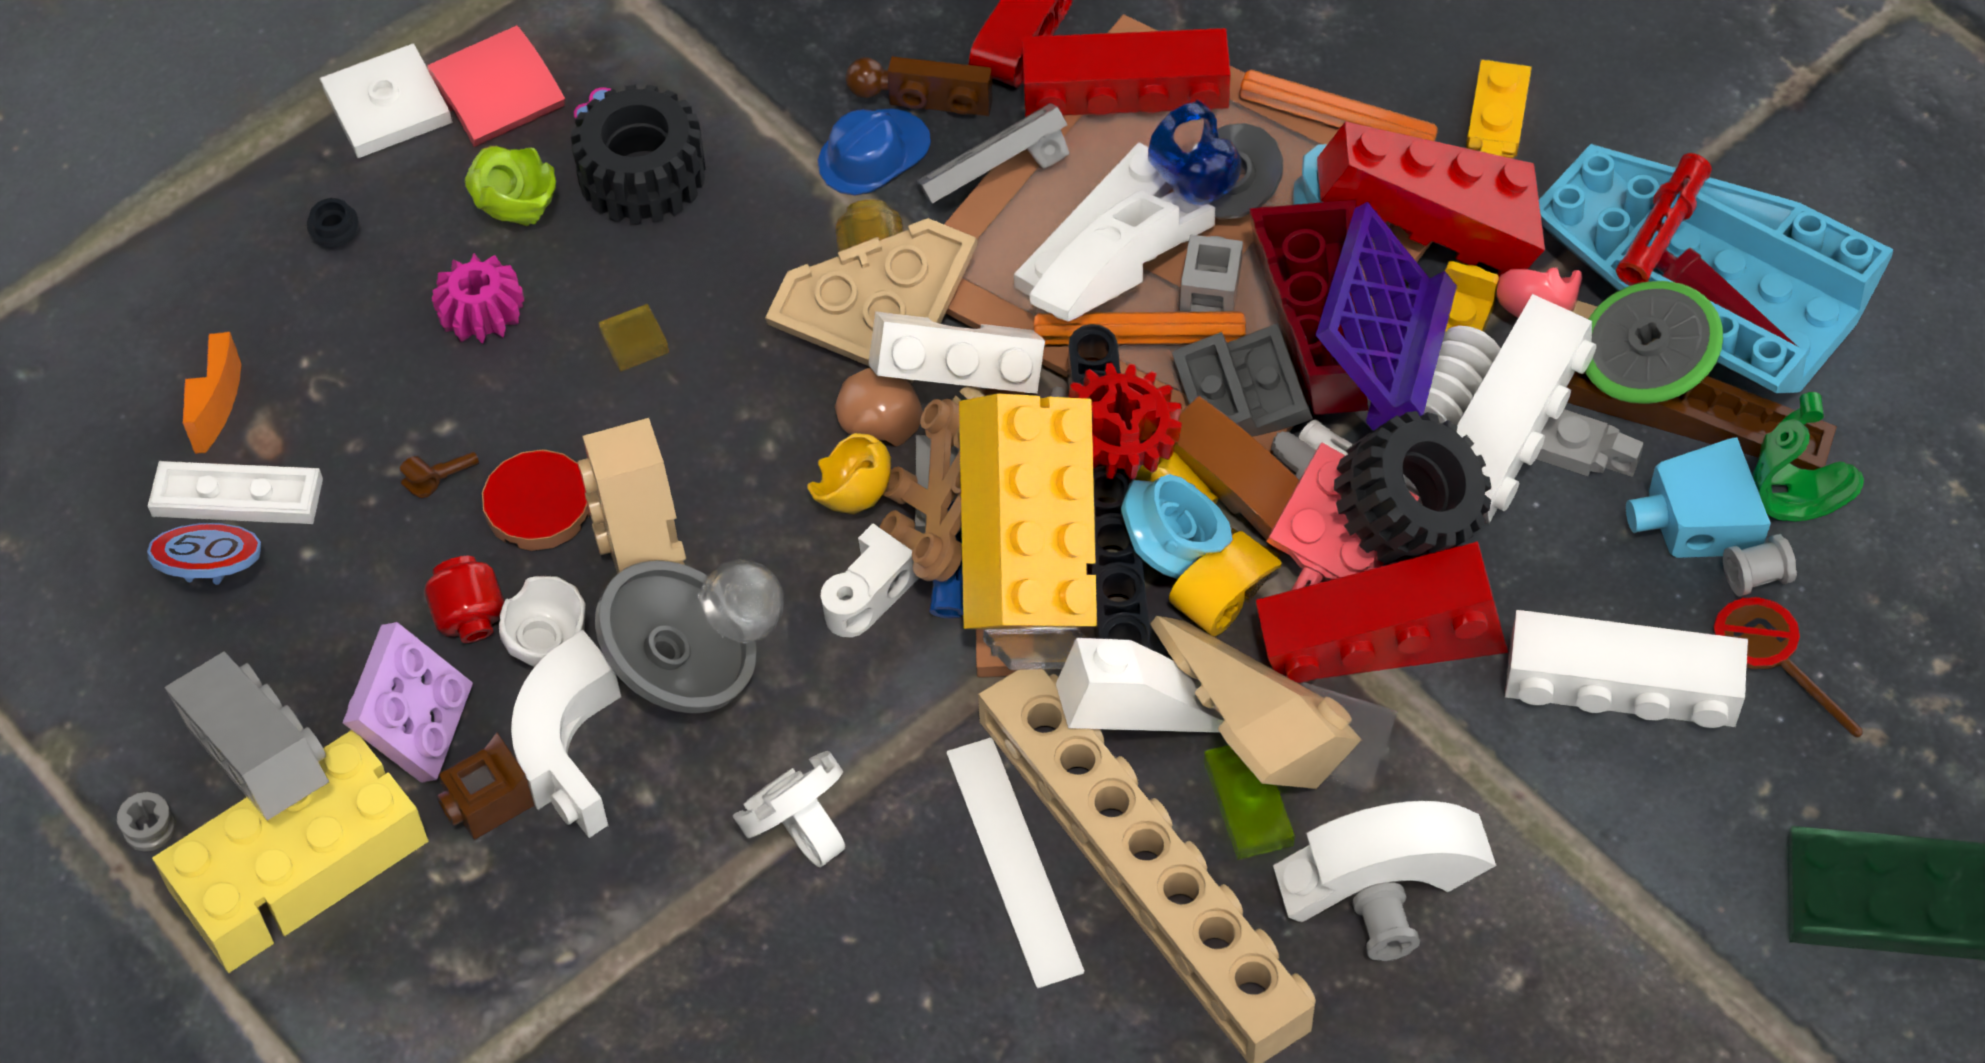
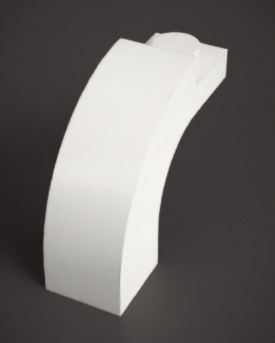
[511,630,621,838]
[1273,801,1496,922]

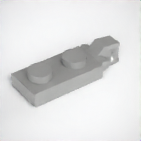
[1536,409,1643,477]

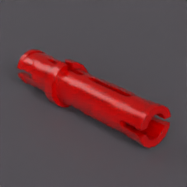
[1616,153,1712,286]

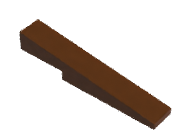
[1566,371,1837,470]

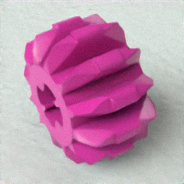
[432,253,524,345]

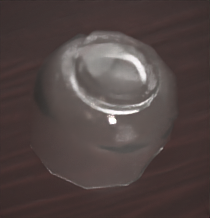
[698,558,784,643]

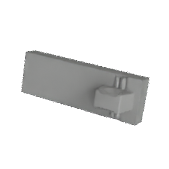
[917,103,1070,203]

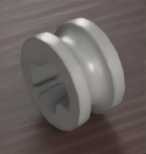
[117,792,175,852]

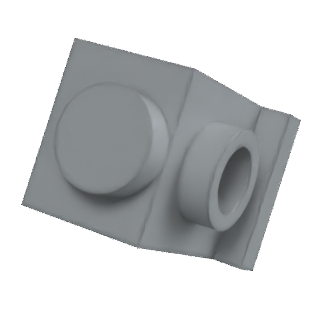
[1180,234,1243,312]

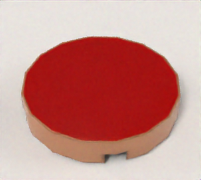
[482,449,590,551]

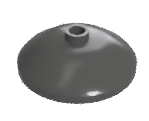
[595,560,757,713]

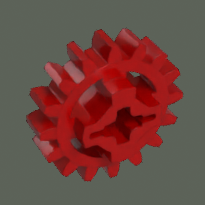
[1068,363,1182,479]

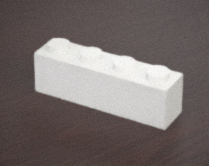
[1457,294,1597,524]
[1505,610,1748,728]

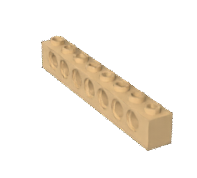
[978,660,1315,1063]

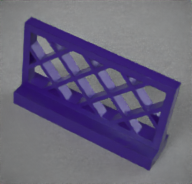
[1316,202,1457,431]

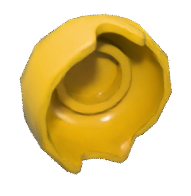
[807,433,891,514]

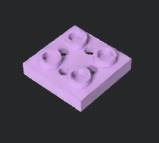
[343,622,473,782]

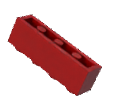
[1022,28,1231,117]

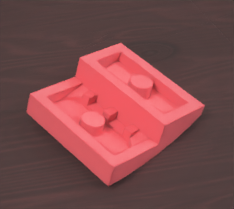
[427,25,565,147]

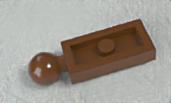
[846,56,993,116]

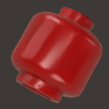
[424,555,505,643]

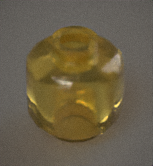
[835,199,904,256]

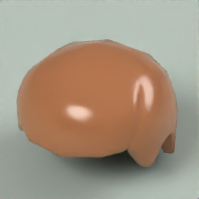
[834,368,923,446]

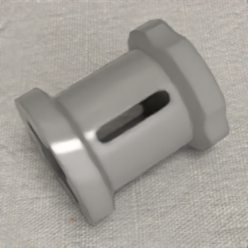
[1723,534,1797,597]
[1352,882,1420,961]

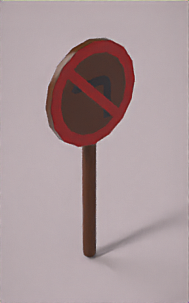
[1713,597,1863,737]

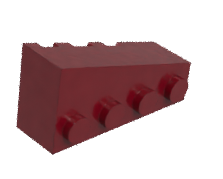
[1249,200,1369,415]

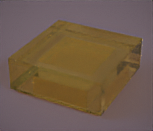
[599,304,669,372]

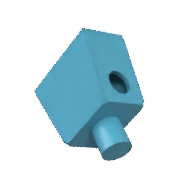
[1626,437,1771,558]

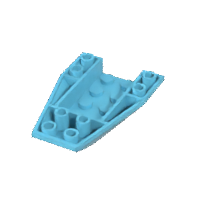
[1539,144,1893,393]

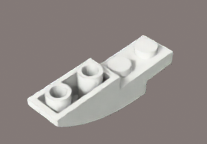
[1030,190,1215,322]

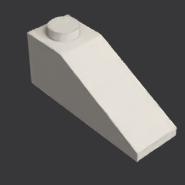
[1056,638,1225,732]

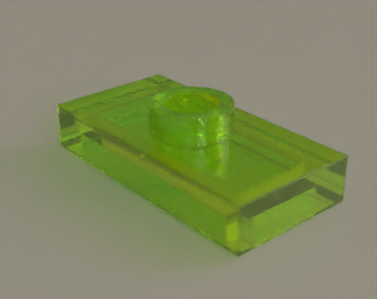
[1204,745,1295,860]

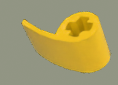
[1169,531,1281,636]

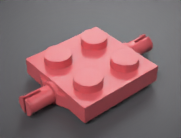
[1266,443,1420,590]

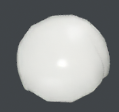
[499,576,586,667]

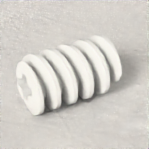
[1424,326,1501,425]

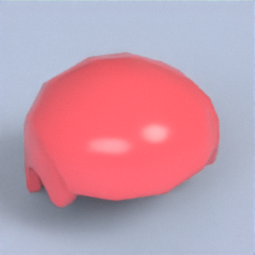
[1496,267,1582,318]

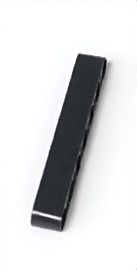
[1067,324,1150,649]

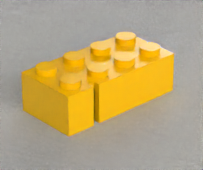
[959,394,1097,630]

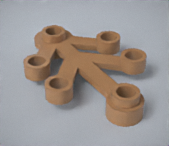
[880,399,962,582]

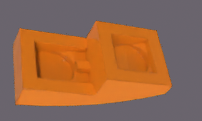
[183,332,242,454]

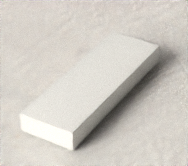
[148,461,323,524]

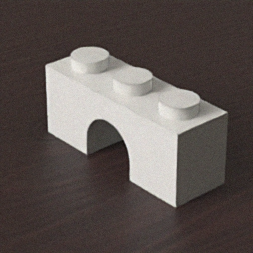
[868,312,1045,394]

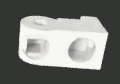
[820,524,919,638]

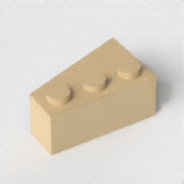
[577,418,686,574]

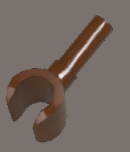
[400,452,479,498]

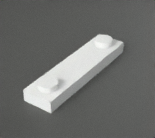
[1014,142,1181,296]

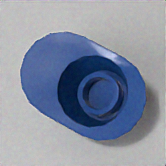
[818,109,931,195]

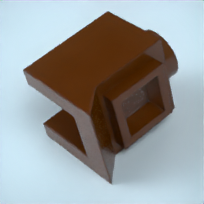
[437,732,535,840]

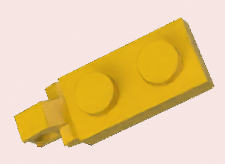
[1466,59,1531,159]

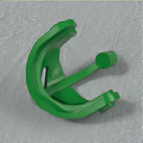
[1752,392,1864,522]

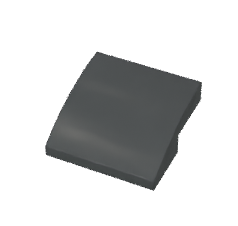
[1172,323,1313,437]

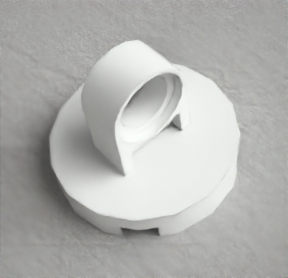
[733,751,845,868]

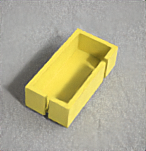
[152,730,429,974]

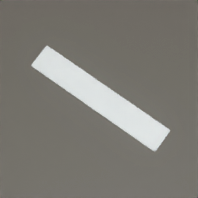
[947,738,1084,988]

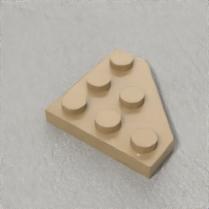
[765,218,977,383]

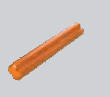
[1240,69,1437,141]
[1033,311,1246,345]

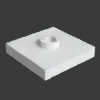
[320,43,452,158]

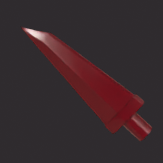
[1655,248,1797,346]

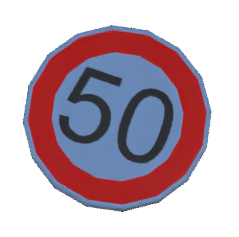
[147,523,261,585]

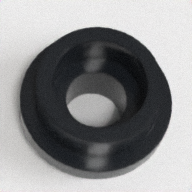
[307,198,360,248]

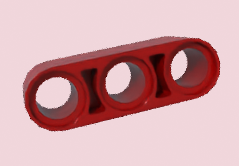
[968,0,1073,87]

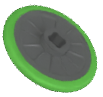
[1585,281,1723,404]

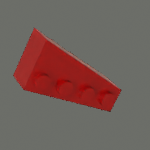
[1317,121,1545,277]
[1256,541,1508,683]

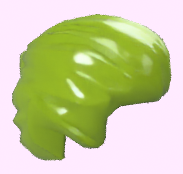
[465,146,556,226]

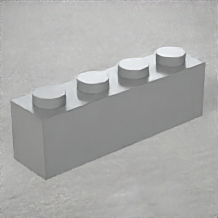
[164,652,329,820]

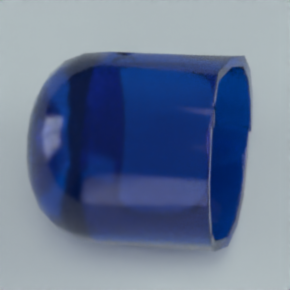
[1148,99,1241,205]

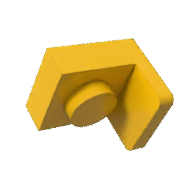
[1445,261,1499,332]

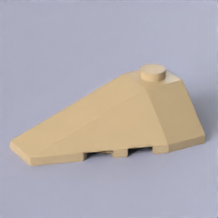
[1150,616,1362,789]

